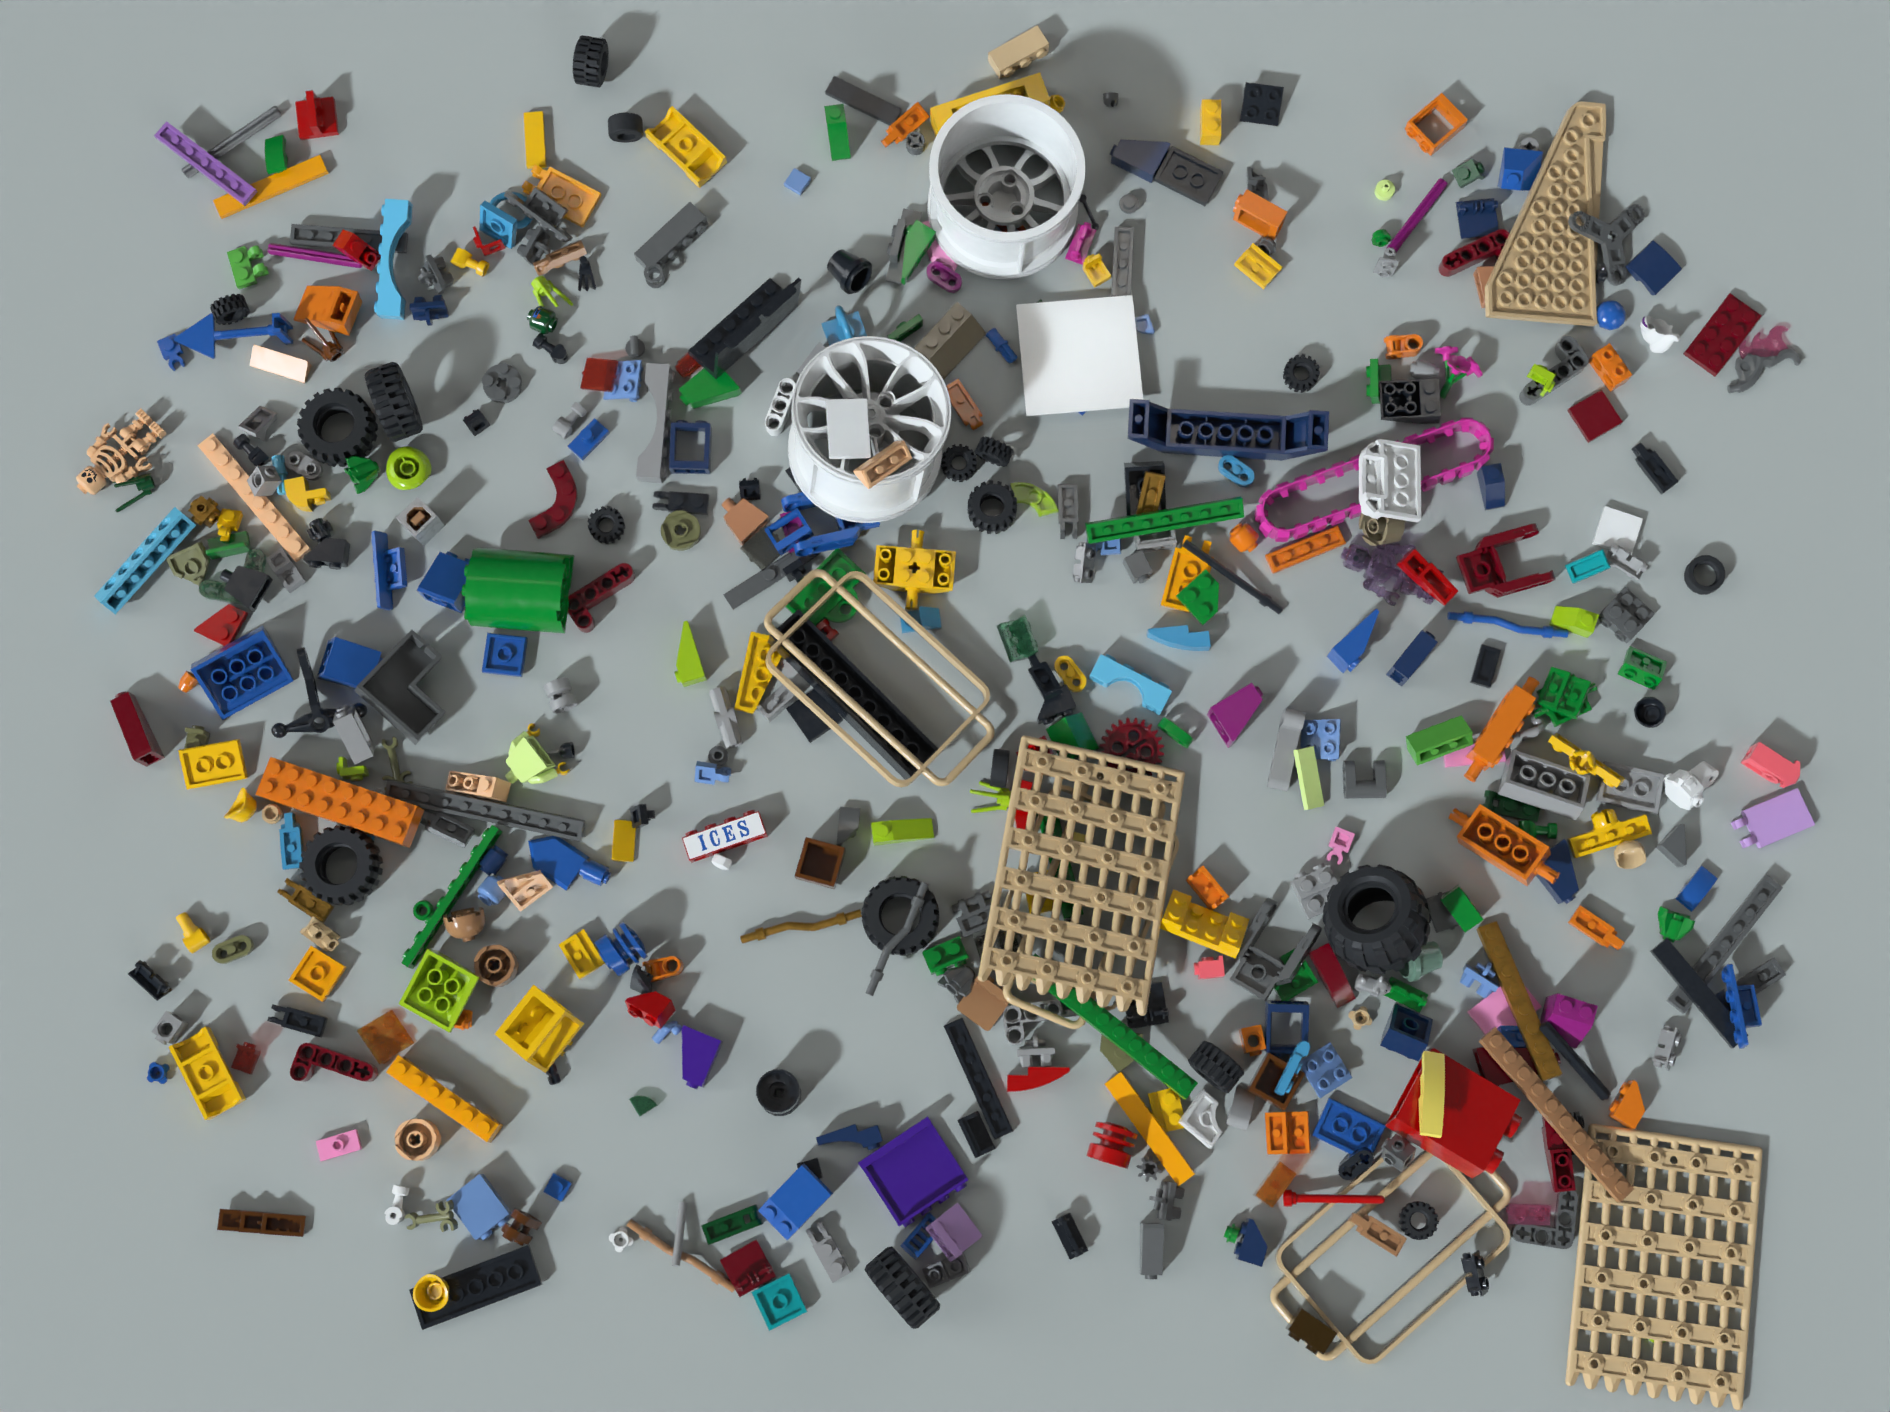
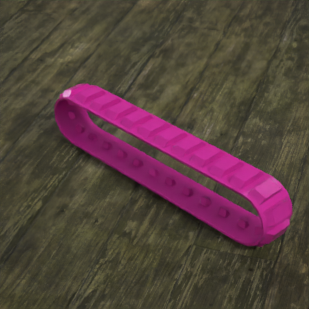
[1255,418,1494,542]

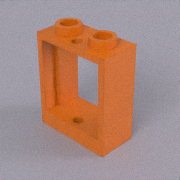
[1405,93,1468,156]
[1233,189,1287,240]

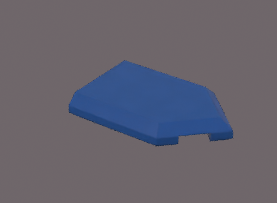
[528,836,590,891]

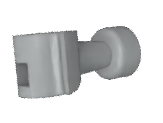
[552,402,587,439]

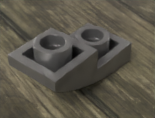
[922,1252,971,1288]

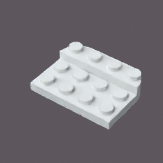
[1359,439,1421,523]

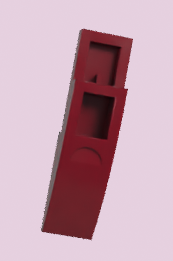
[1542,1116,1576,1192]

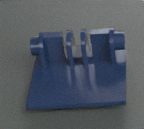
[1455,198,1499,239]

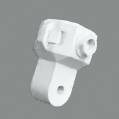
[1663,761,1719,810]

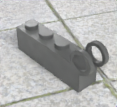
[634,202,708,288]

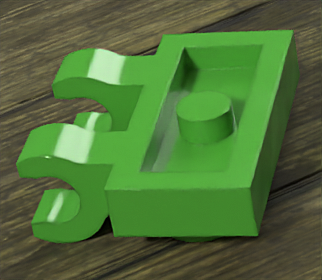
[227,245,269,290]

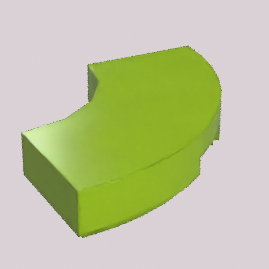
[1010,482,1058,517]

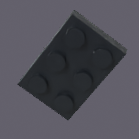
[1154,146,1223,206]

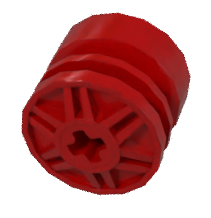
[1086,1122,1138,1169]

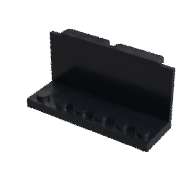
[688,277,801,379]

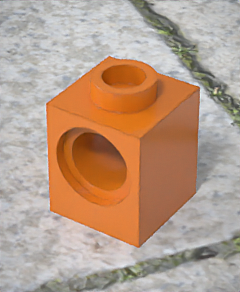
[1239,1024,1266,1057]

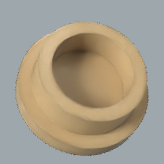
[262,804,283,824]

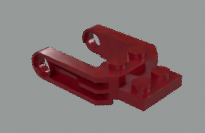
[1456,523,1556,598]

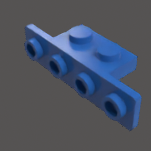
[371,530,408,610]
[1722,964,1762,1049]

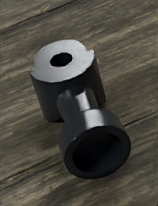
[532,333,569,364]
[233,434,270,467]

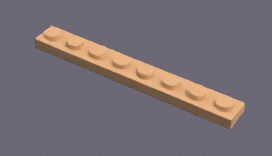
[197,433,311,562]

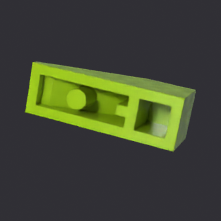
[674,620,707,687]
[871,818,934,846]

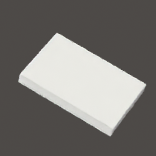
[826,399,871,459]

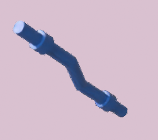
[1447,611,1568,638]

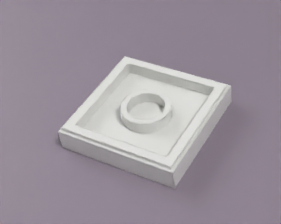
[1592,506,1643,556]

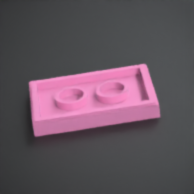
[1467,985,1542,1034]

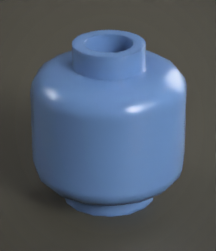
[478,875,506,906]

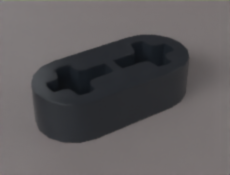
[1338,1147,1374,1180]

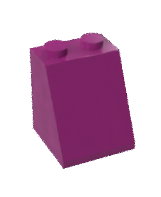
[1207,683,1263,748]
[1540,993,1598,1049]

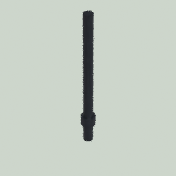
[1182,539,1284,614]

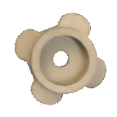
[1348,1006,1372,1030]

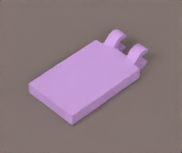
[1731,788,1815,849]

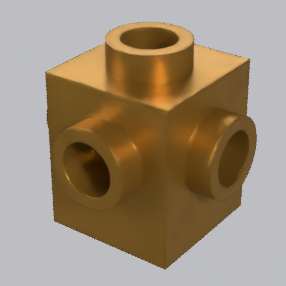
[188,496,221,528]

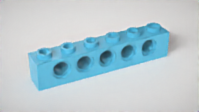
[94,507,196,615]

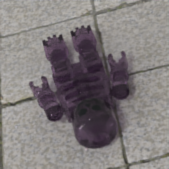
[1340,541,1444,606]

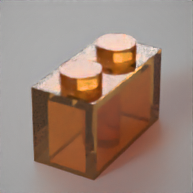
[1253,1161,1296,1208]

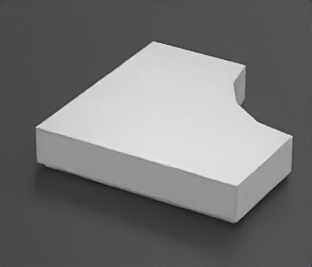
[1178,1089,1223,1149]

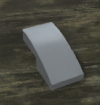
[266,548,306,593]

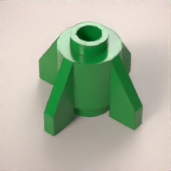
[344,455,380,494]
[1658,906,1695,943]

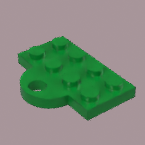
[785,548,866,626]

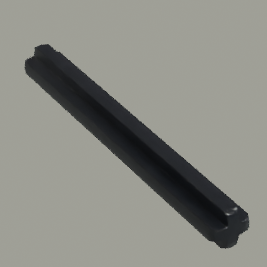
[1539,1021,1611,1101]

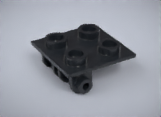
[1240,82,1284,126]
[1125,982,1169,1029]

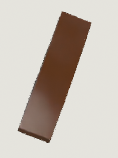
[217,1209,306,1237]

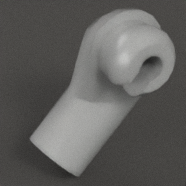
[1519,717,1546,741]

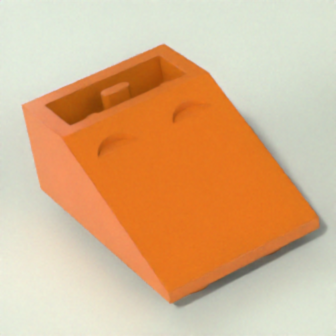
[293,286,362,336]

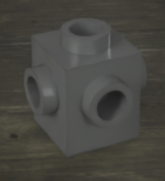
[1381,1134,1416,1172]

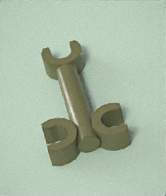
[381,736,413,790]
[404,1200,458,1232]

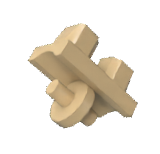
[300,916,341,952]

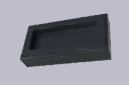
[1470,644,1501,688]

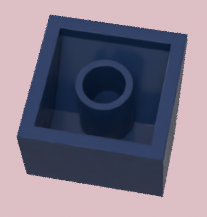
[1380,1003,1433,1062]

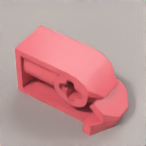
[1741,742,1800,788]

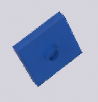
[482,633,528,677]

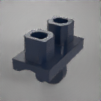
[410,295,449,326]

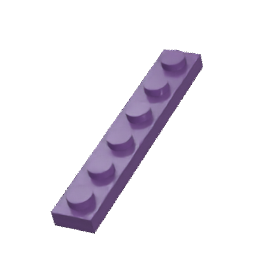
[154,121,257,206]

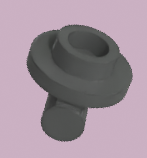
[625,335,645,358]

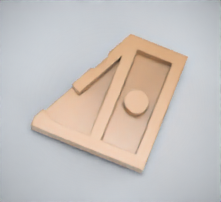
[497,870,553,912]

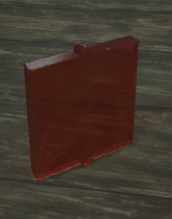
[580,358,618,392]

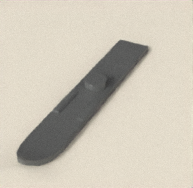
[723,552,822,610]

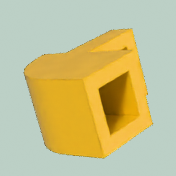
[284,476,331,512]

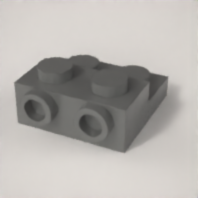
[1598,587,1655,643]

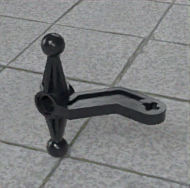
[271,647,367,738]

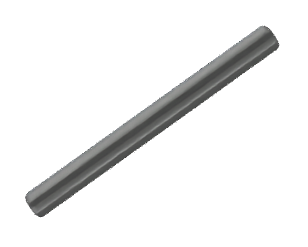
[182,106,282,178]

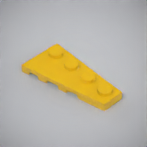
[734,631,782,714]

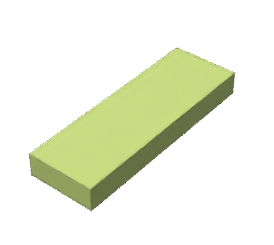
[1293,746,1325,810]

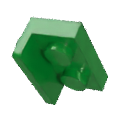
[1618,646,1667,690]
[922,936,969,976]

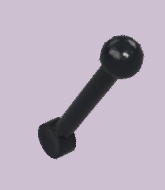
[1079,194,1099,230]

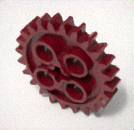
[1099,718,1164,777]

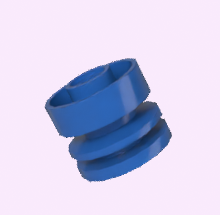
[595,921,648,977]

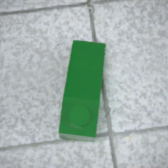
[901,220,936,285]

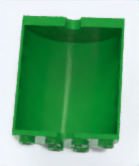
[462,547,574,634]

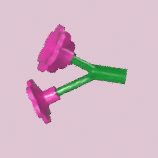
[1435,346,1483,399]

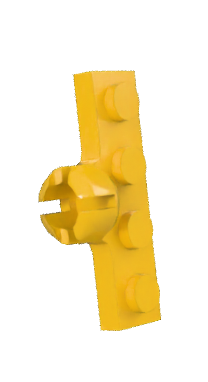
[1548,733,1625,787]
[1567,809,1652,858]

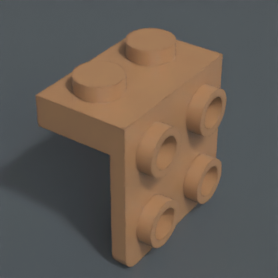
[957,976,1012,1031]

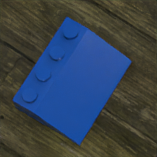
[190,625,294,720]

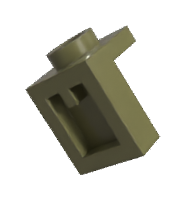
[184,725,210,749]

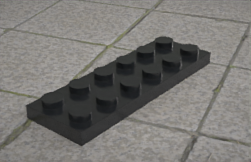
[409,1245,543,1330]

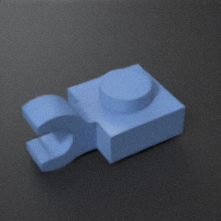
[695,761,731,785]

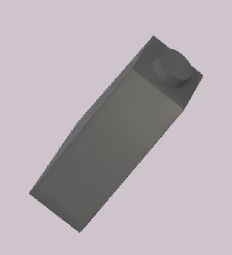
[1140,1223,1164,1279]

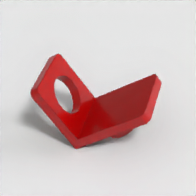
[473,226,505,256]

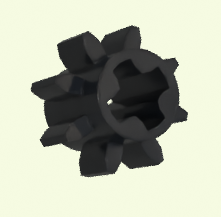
[307,518,333,543]

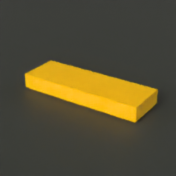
[524,111,547,169]

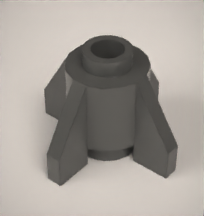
[937,966,975,1004]

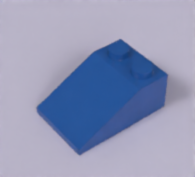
[1327,609,1379,673]
[758,1163,833,1240]

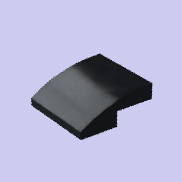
[786,689,843,743]

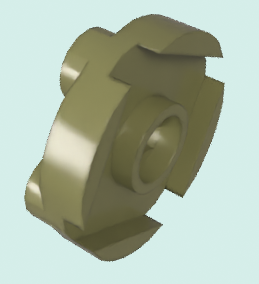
[661,510,701,551]

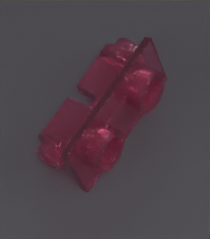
[1506,1203,1551,1225]

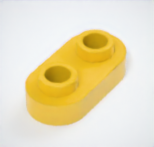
[1054,656,1086,692]

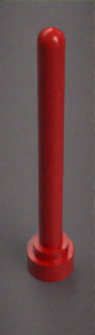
[1283,1190,1385,1207]

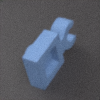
[1086,539,1121,555]

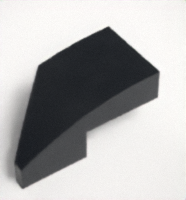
[630,964,653,994]

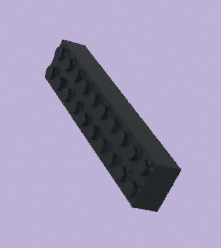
[768,609,938,780]

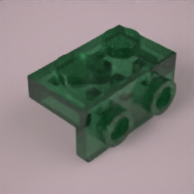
[997,615,1038,663]

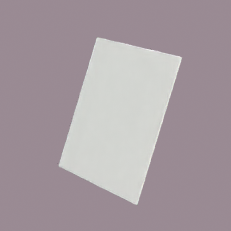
[1016,295,1143,416]

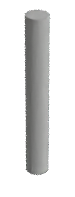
[672,1202,688,1267]

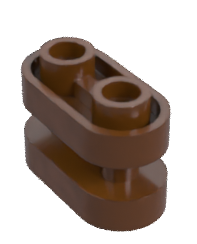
[501,1208,542,1246]

